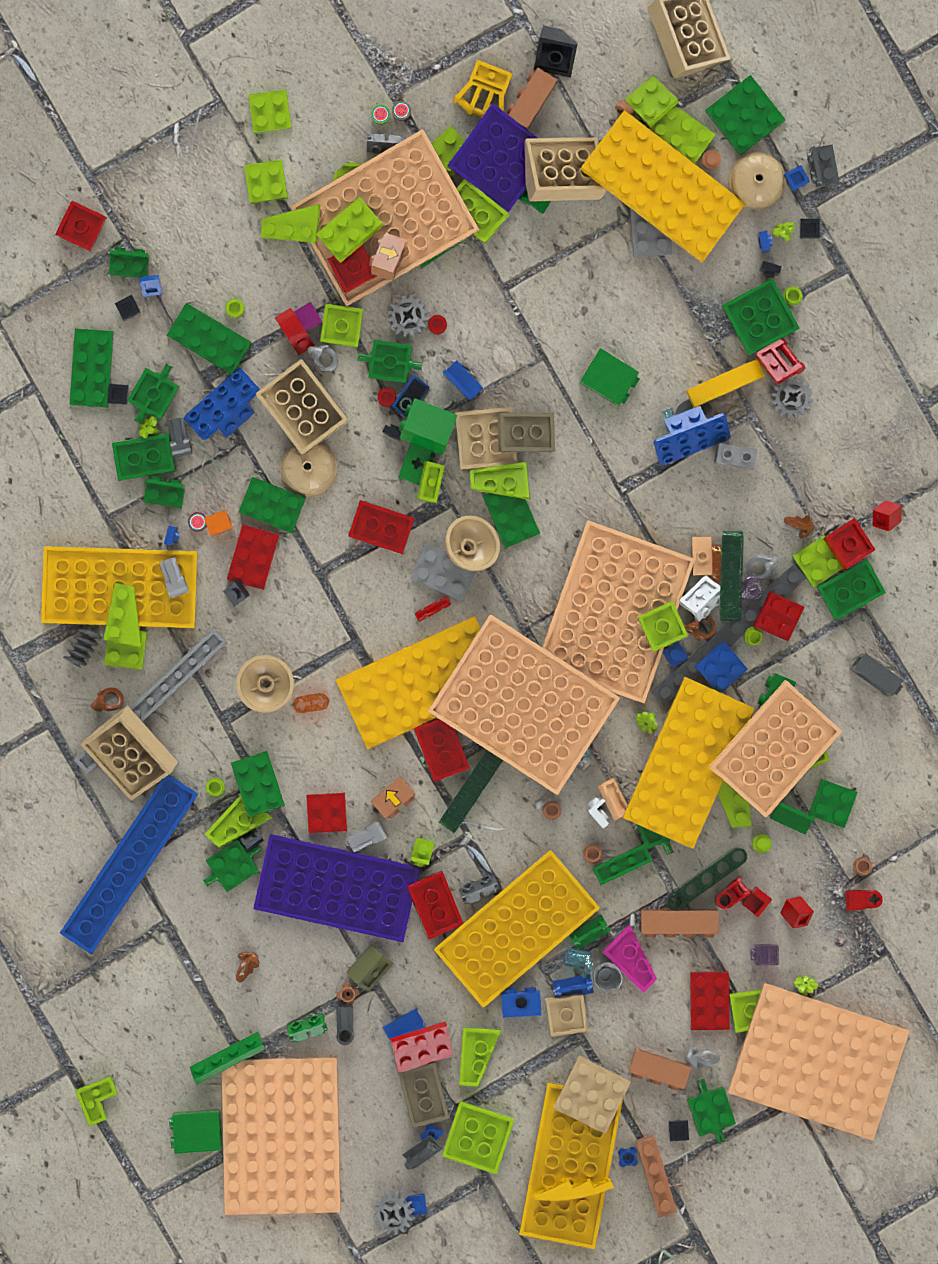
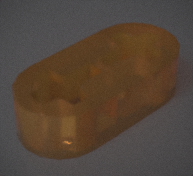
[711,544,722,581]
[293,693,330,713]

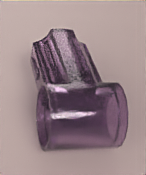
[723,576,763,606]

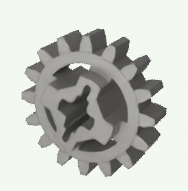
[388,295,429,337]
[771,377,813,419]
[373,1191,415,1235]

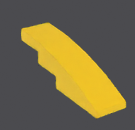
[686,359,765,408]
[533,1178,614,1201]

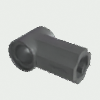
[168,418,193,458]
[336,1006,355,1045]

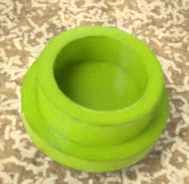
[783,286,802,306]
[744,627,763,646]
[206,778,225,797]
[752,834,772,853]

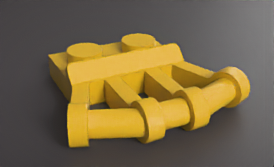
[452,60,513,119]

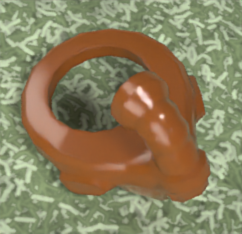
[784,515,815,539]
[684,616,716,641]
[91,687,124,712]
[236,951,260,983]

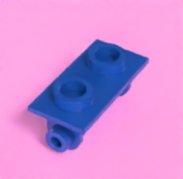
[552,974,594,997]

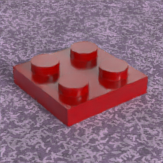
[55,200,107,252]
[327,244,378,293]
[823,518,876,570]
[753,591,805,641]
[306,792,347,833]

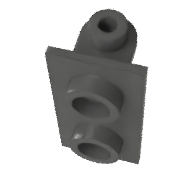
[367,133,406,154]
[459,874,500,904]
[403,1135,443,1170]

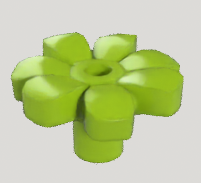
[772,222,796,242]
[138,416,159,438]
[635,712,658,734]
[793,975,818,996]

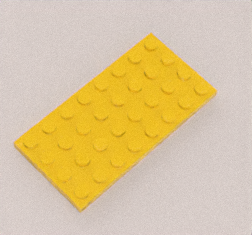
[580,110,746,263]
[41,546,198,628]
[336,616,481,750]
[622,677,755,849]
[434,849,600,1008]
[519,1082,623,1249]

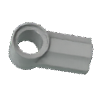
[160,557,189,598]
[347,820,388,852]

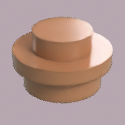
[702,150,721,169]
[542,801,562,820]
[583,844,602,863]
[853,857,873,876]

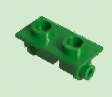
[569,915,611,950]
[287,1014,328,1043]

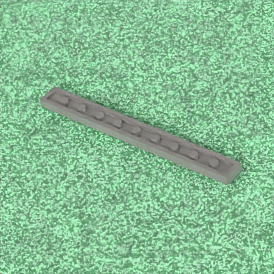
[74,628,228,774]

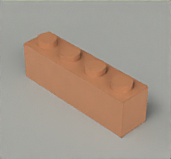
[640,909,719,938]
[635,1134,677,1218]

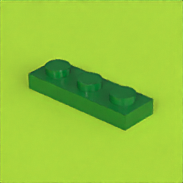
[593,843,653,885]

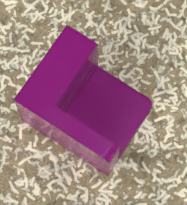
[294,302,323,331]

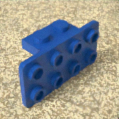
[184,368,260,440]
[653,406,731,466]

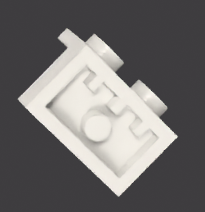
[679,575,724,622]
[587,797,609,829]

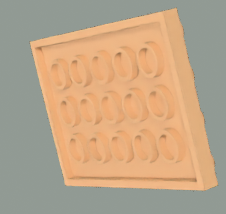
[709,680,842,818]

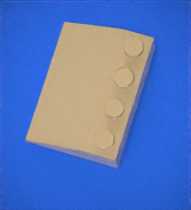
[647,0,730,79]
[525,137,607,201]
[256,359,349,455]
[80,705,178,800]

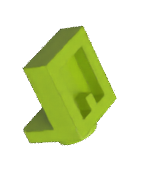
[410,837,435,867]

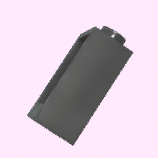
[850,653,904,696]

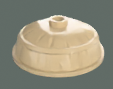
[729,152,786,210]
[280,442,337,497]
[445,516,500,571]
[236,655,294,713]

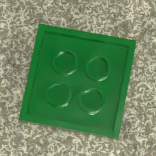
[705,75,786,156]
[721,278,800,356]

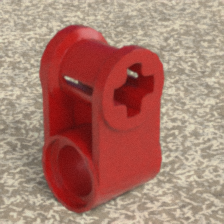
[714,876,752,909]
[845,890,883,911]

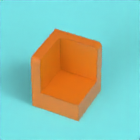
[204,510,233,537]

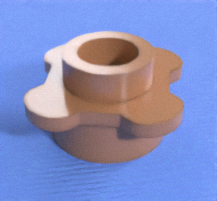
[337,982,359,1005]

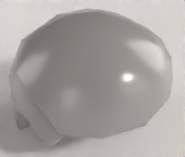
[593,962,623,992]

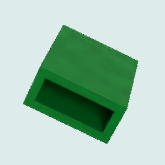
[579,348,640,407]
[398,398,457,455]
[169,1109,222,1154]

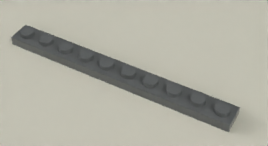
[652,564,806,706]

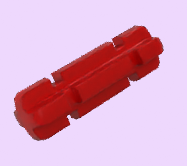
[415,597,451,622]

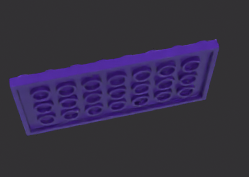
[253,834,420,942]

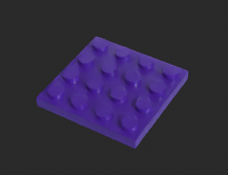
[447,103,538,212]

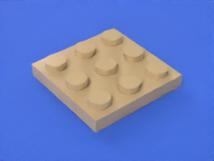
[455,407,518,470]
[553,1055,631,1134]

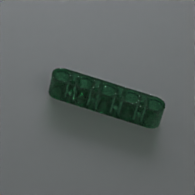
[720,530,744,621]
[438,750,503,833]
[666,847,747,910]

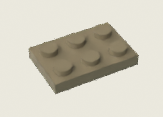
[497,413,555,452]
[398,1062,450,1128]

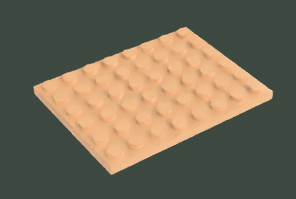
[290,129,480,307]
[542,520,695,703]
[428,614,620,795]
[727,982,909,1140]
[222,1057,341,1215]

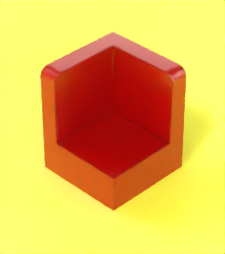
[873,500,902,532]
[742,886,772,917]
[780,897,814,929]

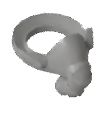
[307,345,338,372]
[746,554,778,580]
[685,1045,720,1069]

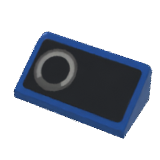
[392,375,430,418]

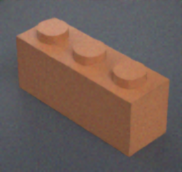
[506,68,557,130]
[628,1048,691,1091]

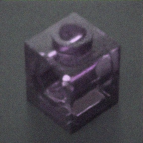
[750,944,779,965]

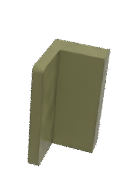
[347,944,394,992]

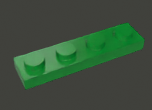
[190,1032,265,1084]

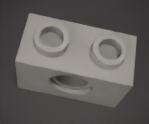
[715,443,757,470]

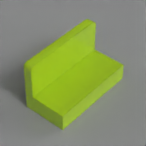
[416,461,445,503]

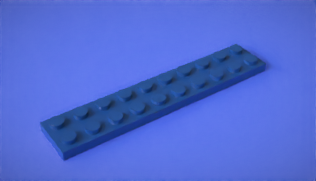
[60,774,199,954]

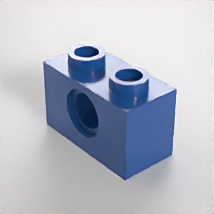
[501,987,541,1018]

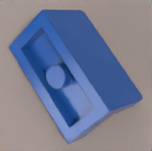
[443,360,483,402]
[383,1008,425,1044]

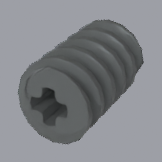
[63,625,102,668]

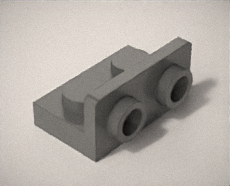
[807,144,839,187]

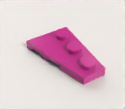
[602,924,657,993]

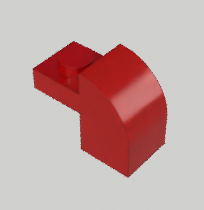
[275,308,315,356]

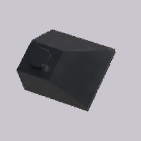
[534,25,578,78]

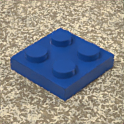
[694,641,748,693]

